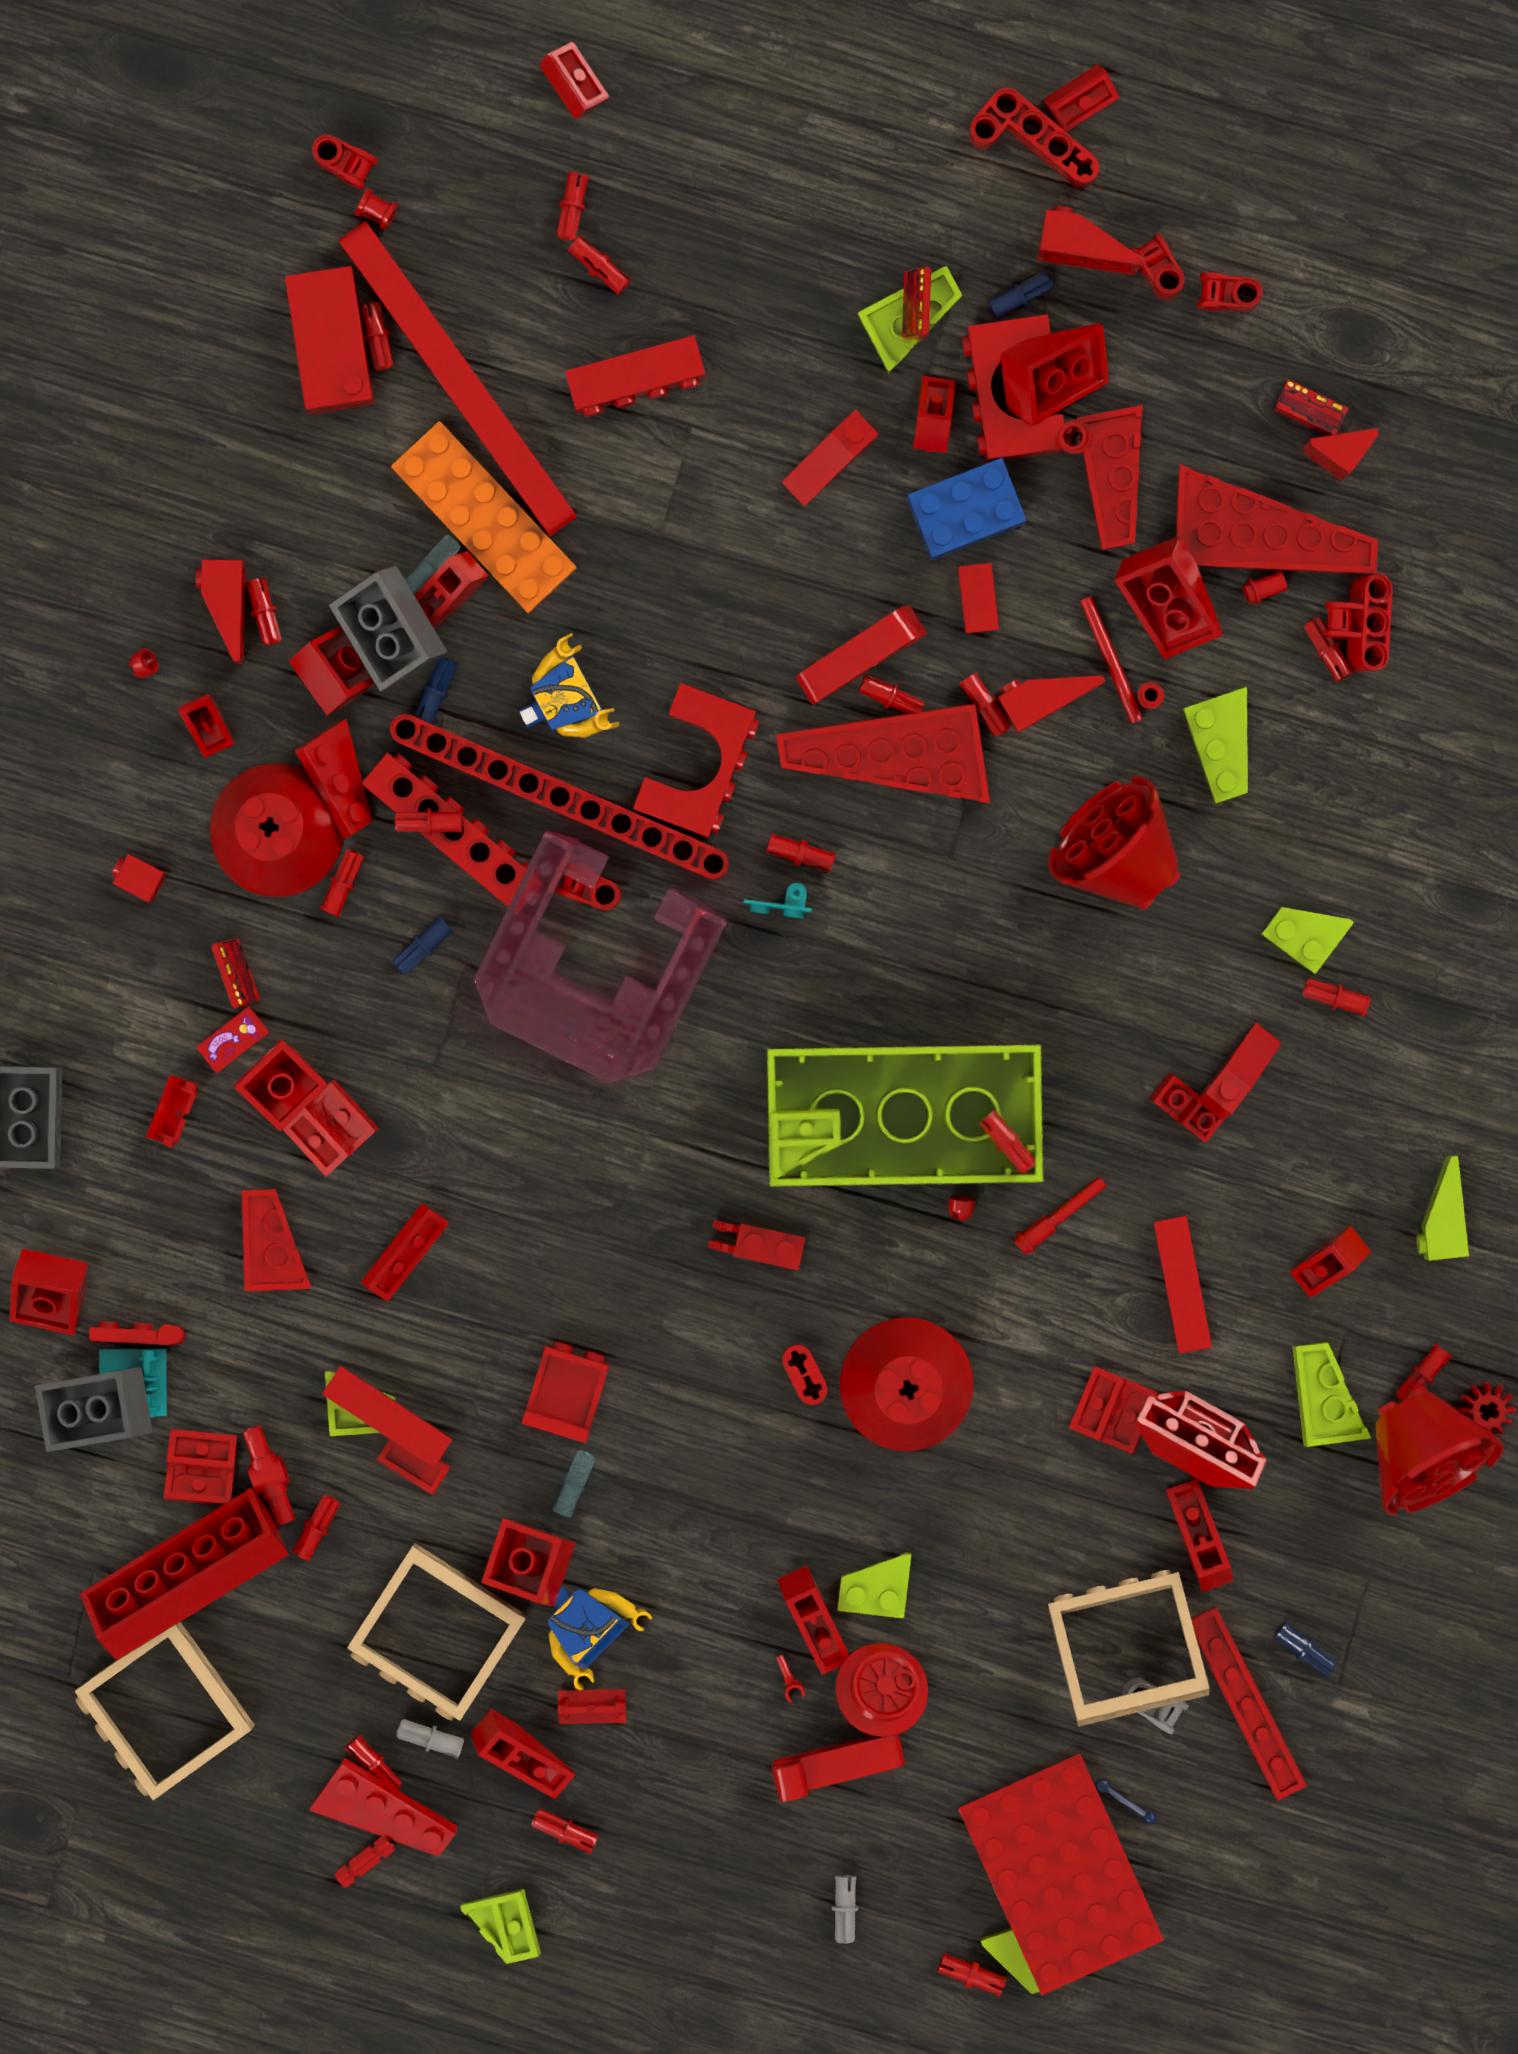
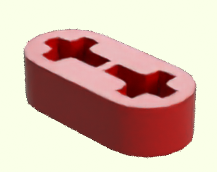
[782,1344,828,1405]

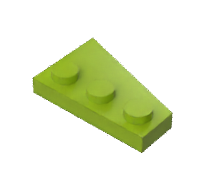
[857,266,962,373]
[1182,687,1248,804]
[1292,1342,1371,1447]

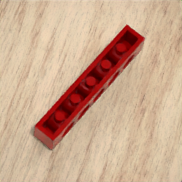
[361,753,543,914]

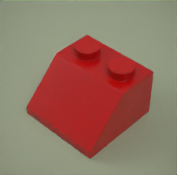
[289,625,376,716]
[9,1248,88,1336]

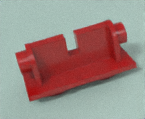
[145,1075,199,1148]
[558,1689,626,1724]

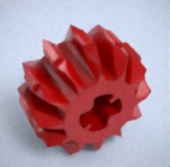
[1457,1381,1516,1436]

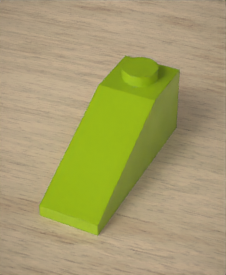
[1416,1155,1469,1261]

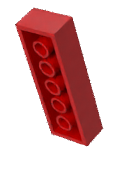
[80,1488,289,1661]

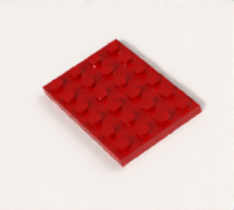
[958,1753,1164,1996]

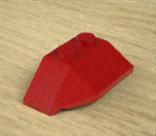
[1135,1391,1267,1489]

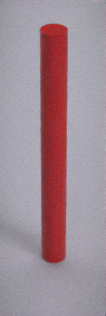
[1080,596,1143,724]

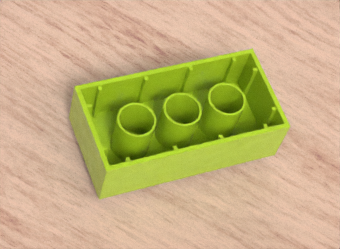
[768,1045,1043,1186]

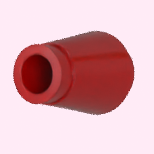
[1058,420,1093,454]

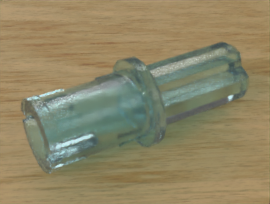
[405,535,460,594]
[553,1450,595,1518]

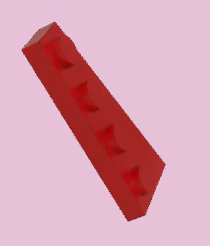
[1076,405,1143,551]
[309,1757,458,1857]

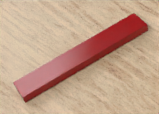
[1191,1606,1307,1801]

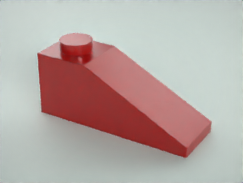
[782,410,879,507]
[415,551,489,629]
[196,560,246,664]
[997,676,1106,734]
[1196,1023,1282,1121]
[1166,1479,1234,1592]
[777,1566,850,1675]
[471,1709,576,1799]

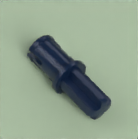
[987,271,1054,320]
[413,658,457,725]
[393,916,454,974]
[1273,1621,1337,1676]

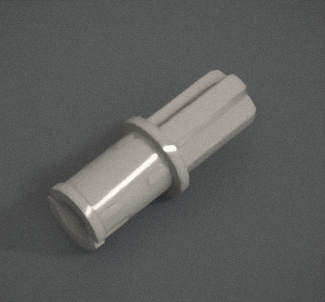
[397,1719,465,1759]
[832,1875,859,1944]

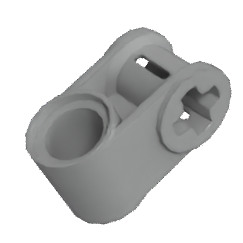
[1123,1677,1189,1734]

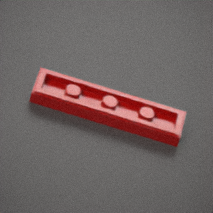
[1153,1215,1212,1354]
[322,1365,453,1468]

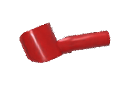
[776,1654,805,1703]

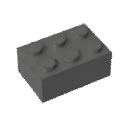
[329,566,448,692]
[0,1066,63,1169]
[35,1367,153,1452]

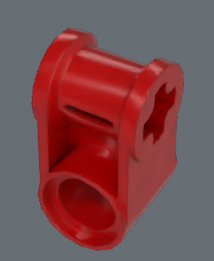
[312,135,379,191]
[1130,233,1185,301]
[1196,273,1262,313]
[555,862,622,911]

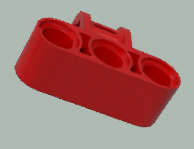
[1323,574,1393,673]

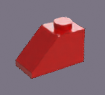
[913,376,956,453]
[1290,1226,1372,1298]

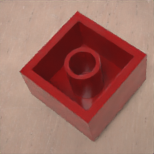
[481,1519,576,1607]

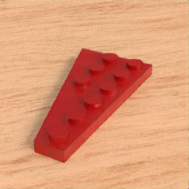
[1176,464,1378,575]
[776,703,990,803]

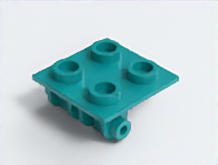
[744,883,812,919]
[99,1349,167,1418]

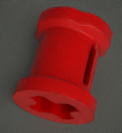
[355,189,399,231]

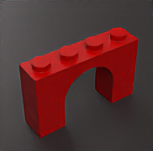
[962,314,1066,463]
[633,683,760,839]

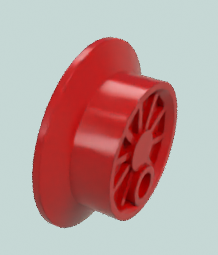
[835,1643,928,1737]

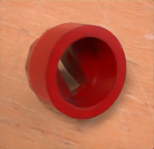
[128,648,158,678]
[948,1195,976,1221]

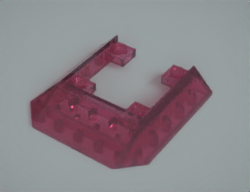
[474,830,728,1083]

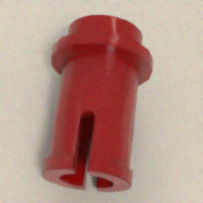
[1242,571,1288,605]
[1137,682,1164,709]

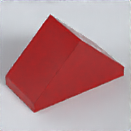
[177,694,235,758]

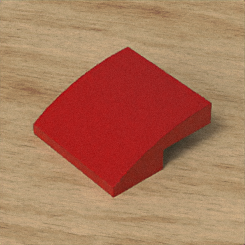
[283,1079,379,1177]
[1069,1366,1160,1455]
[163,1429,238,1506]

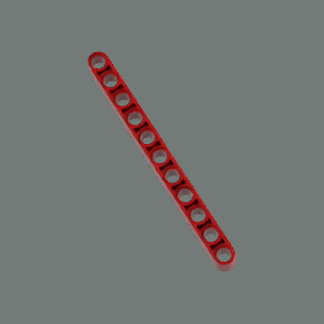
[338,221,577,537]
[390,714,729,880]

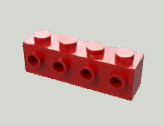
[565,335,706,417]

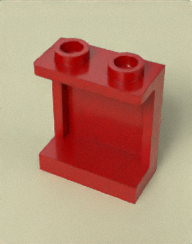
[521,1341,610,1443]

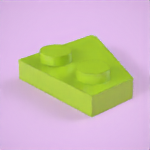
[771,1109,841,1178]
[460,1889,541,1964]

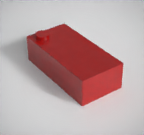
[285,266,375,415]

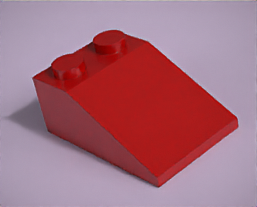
[1037,206,1142,276]
[1001,323,1109,425]
[1114,536,1223,659]

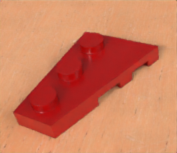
[295,719,373,838]
[241,1189,312,1291]

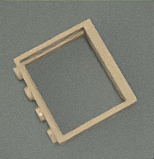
[347,1543,527,1721]
[1048,1570,1209,1727]
[75,1622,255,1800]

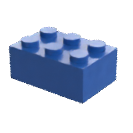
[907,458,1027,561]

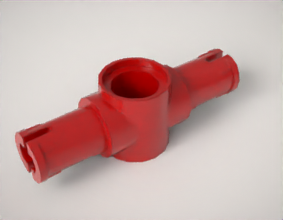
[242,1424,295,1526]

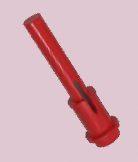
[1013,1176,1107,1255]

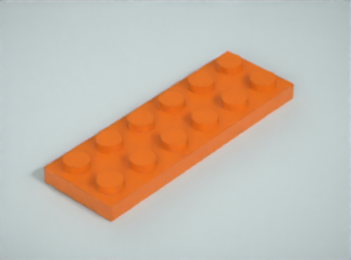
[391,421,577,614]

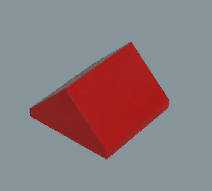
[1303,428,1379,481]
[233,1039,328,1131]

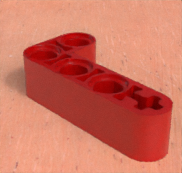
[969,88,1099,188]
[795,605,927,705]
[771,1734,906,1802]

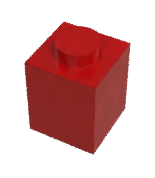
[112,854,168,903]

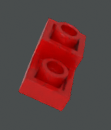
[1149,1072,1224,1143]

